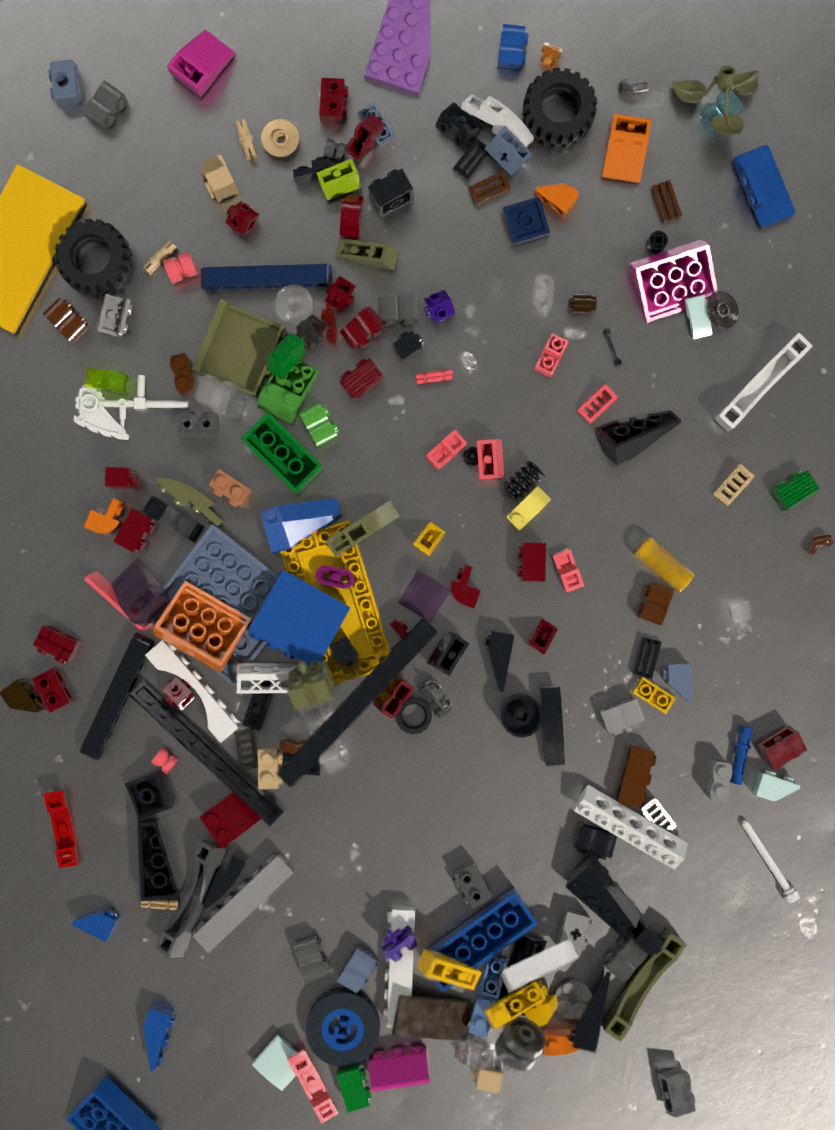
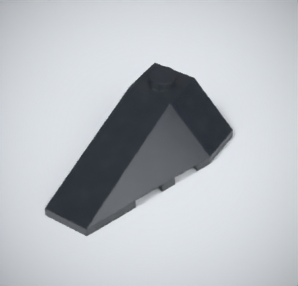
[570,971,611,1053]

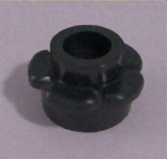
[463,446,478,465]

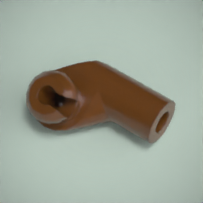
[806,533,834,555]
[279,739,306,755]

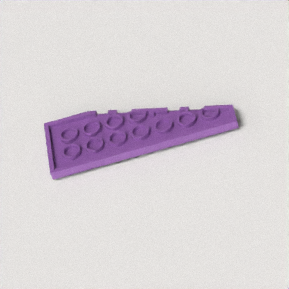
[364,0,430,95]

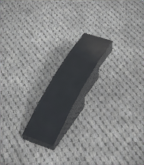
[540,685,565,766]

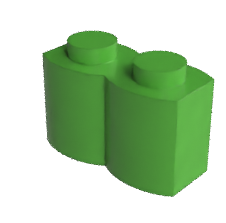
[299,403,339,448]

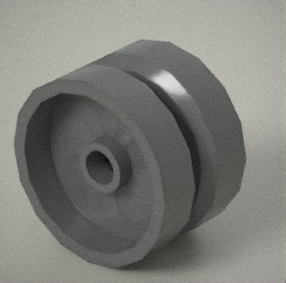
[495,1017,546,1071]

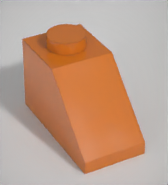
[534,183,579,218]
[542,1028,580,1056]

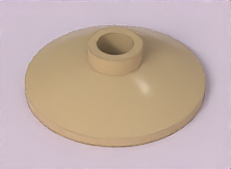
[261,119,299,157]

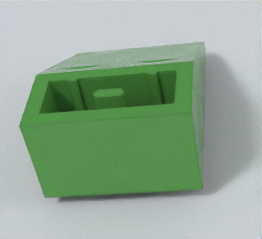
[257,361,319,424]

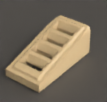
[713,464,755,506]

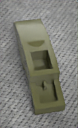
[156,477,225,527]
[325,500,400,557]

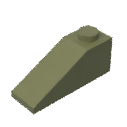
[335,238,399,270]

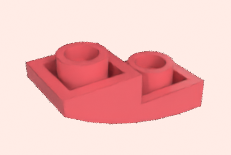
[534,333,569,378]

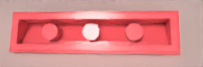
[84,571,152,631]

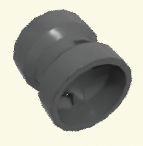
[323,138,347,163]

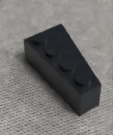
[137,818,181,901]
[565,853,640,939]

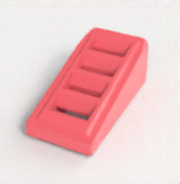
[577,383,618,423]

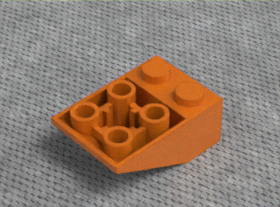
[602,114,652,183]

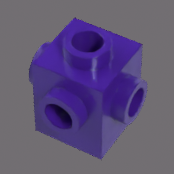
[423,289,456,323]

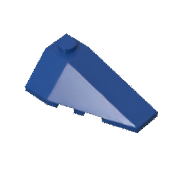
[260,498,342,554]

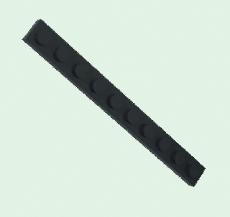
[129,681,284,827]

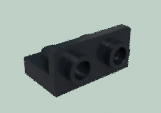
[435,102,483,150]

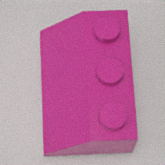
[369,1045,430,1092]

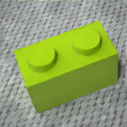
[317,159,363,201]

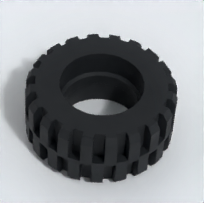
[522,68,597,149]
[54,218,133,297]

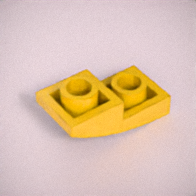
[633,677,676,714]

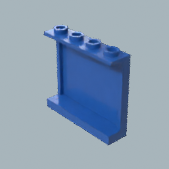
[247,569,351,668]

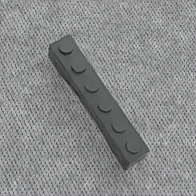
[155,840,227,958]

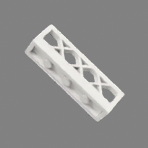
[236,663,298,694]

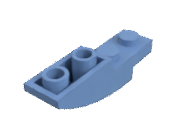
[468,956,508,1038]

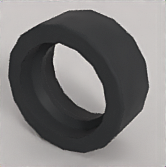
[395,697,432,734]

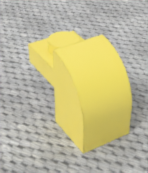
[506,486,551,531]

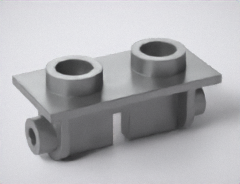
[418,677,453,718]

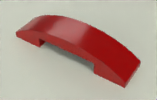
[43,790,79,869]

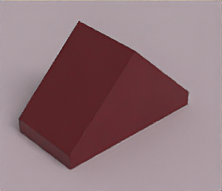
[526,619,558,655]

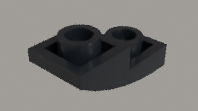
[293,157,332,183]

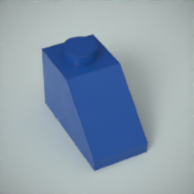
[72,908,121,942]

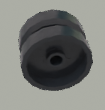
[499,693,543,738]

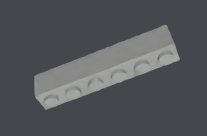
[193,852,295,953]

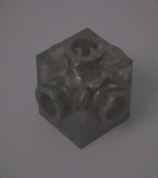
[296,314,327,349]

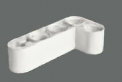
[500,939,579,993]

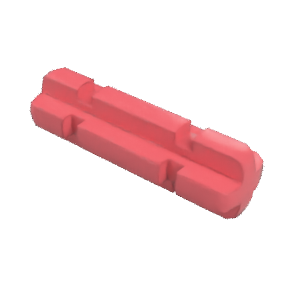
[415,369,453,384]

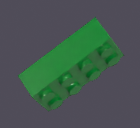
[241,412,324,495]

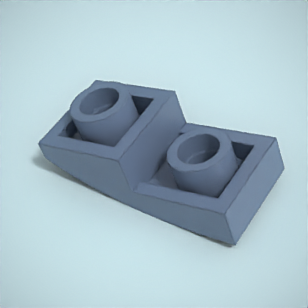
[358,102,395,146]

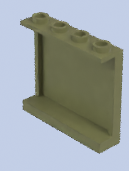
[191,299,288,398]

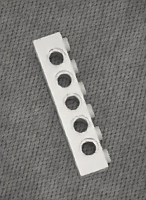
[574,785,688,870]

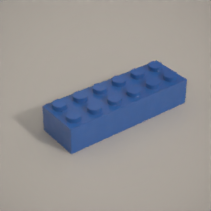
[420,887,538,992]

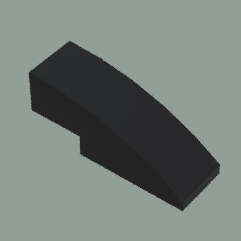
[203,852,248,909]

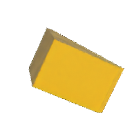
[413,521,446,556]

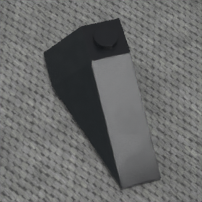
[595,410,681,465]

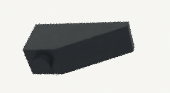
[142,495,205,543]
[485,631,515,692]

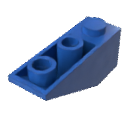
[143,1003,176,1072]

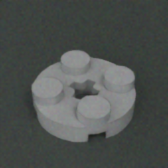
[554,979,592,1020]

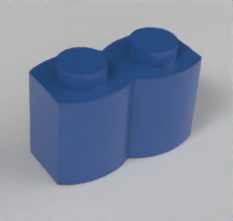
[498,24,529,69]

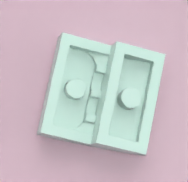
[252,1034,298,1091]

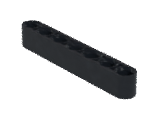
[80,632,154,761]

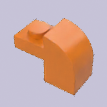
[84,498,124,534]

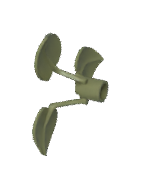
[672,66,759,136]

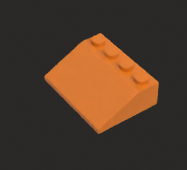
[154,581,252,673]

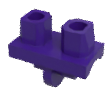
[380,925,418,962]

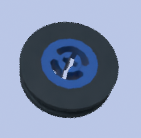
[306,988,380,1067]

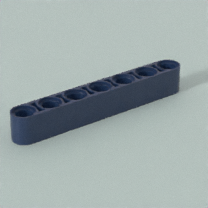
[201,264,332,290]

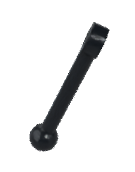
[603,328,622,367]

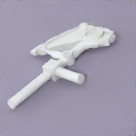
[74,375,189,440]

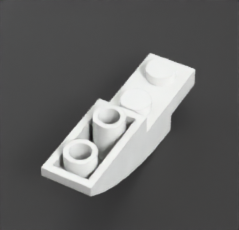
[461,94,534,147]

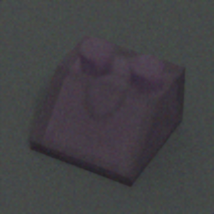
[398,570,451,622]

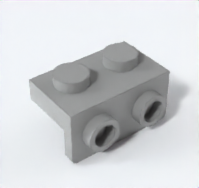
[96,294,132,338]

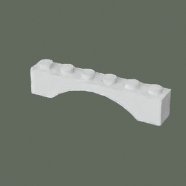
[714,333,812,432]
[145,640,240,743]

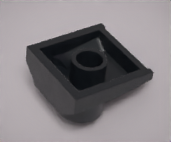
[124,771,174,820]

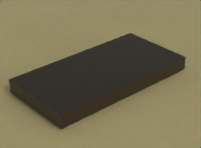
[392,995,473,1041]

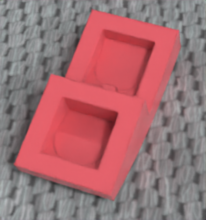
[425,430,468,471]
[552,548,584,593]

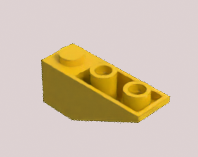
[482,981,546,1030]

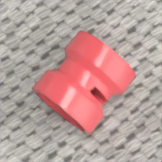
[151,747,178,774]

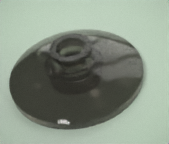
[706,291,739,329]

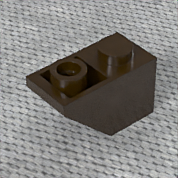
[0,678,44,713]

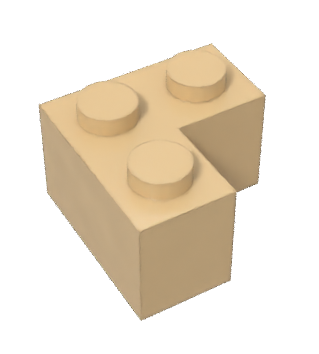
[200,154,239,203]

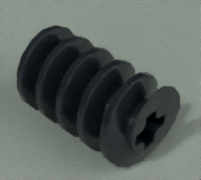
[504,460,545,503]

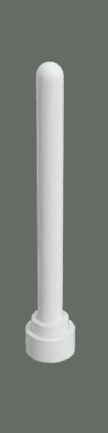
[741,820,801,904]

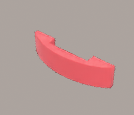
[287,1049,338,1124]

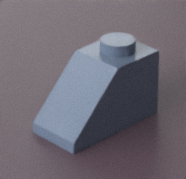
[662,663,694,702]

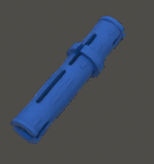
[730,725,753,785]

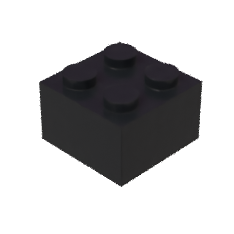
[368,169,413,218]

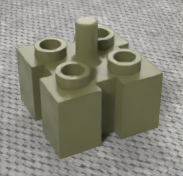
[287,659,334,710]

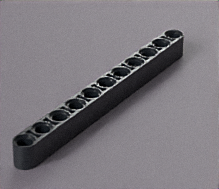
[276,618,438,788]

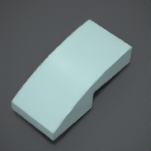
[685,294,713,339]

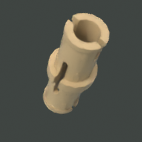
[234,119,257,160]
[142,240,178,275]

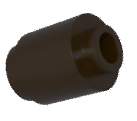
[568,294,597,314]

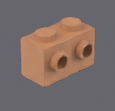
[208,469,254,508]

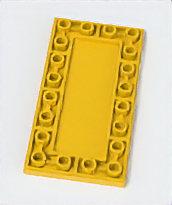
[0,164,86,334]
[280,520,391,685]

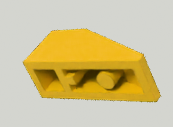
[416,948,481,990]

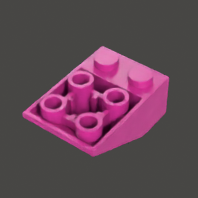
[167,29,235,98]

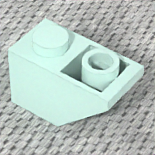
[752,770,800,802]

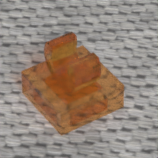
[541,42,563,67]

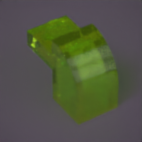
[84,368,130,396]

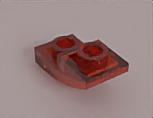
[321,304,338,347]

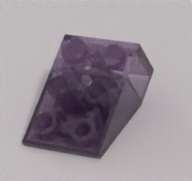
[111,558,171,626]

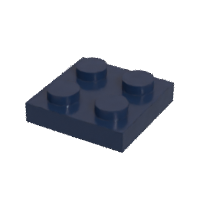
[502,197,550,246]

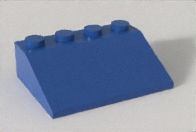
[65,1077,162,1130]

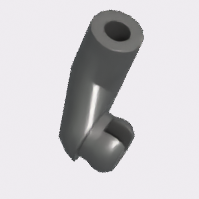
[619,79,648,93]

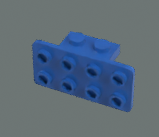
[733,145,796,228]

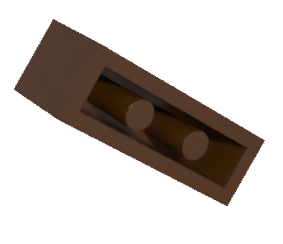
[615,744,657,808]

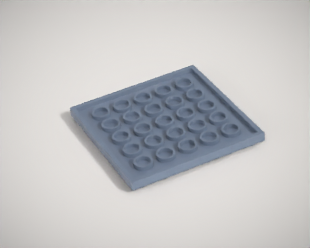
[143,524,278,686]

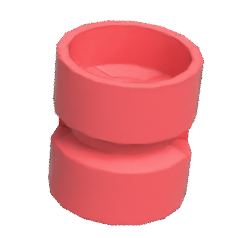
[163,251,198,284]

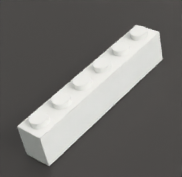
[383,905,415,1028]

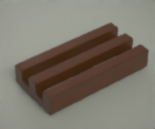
[468,171,511,206]
[651,180,682,223]

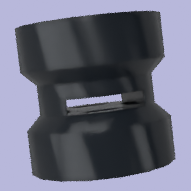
[646,231,668,254]

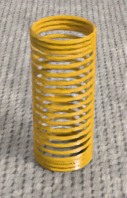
[635,537,694,592]

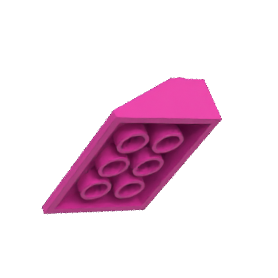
[629,240,719,322]

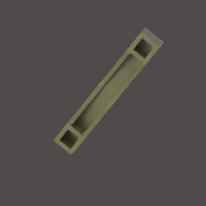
[601,928,687,1042]

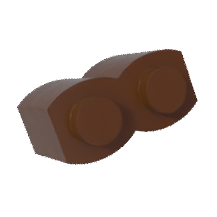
[43,298,89,343]
[170,353,197,397]
[636,582,675,626]

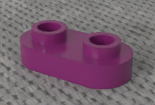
[316,565,355,589]

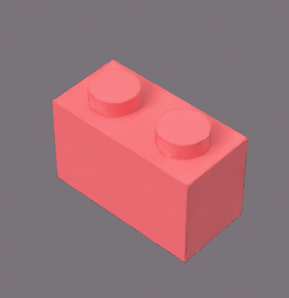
[477,439,505,479]

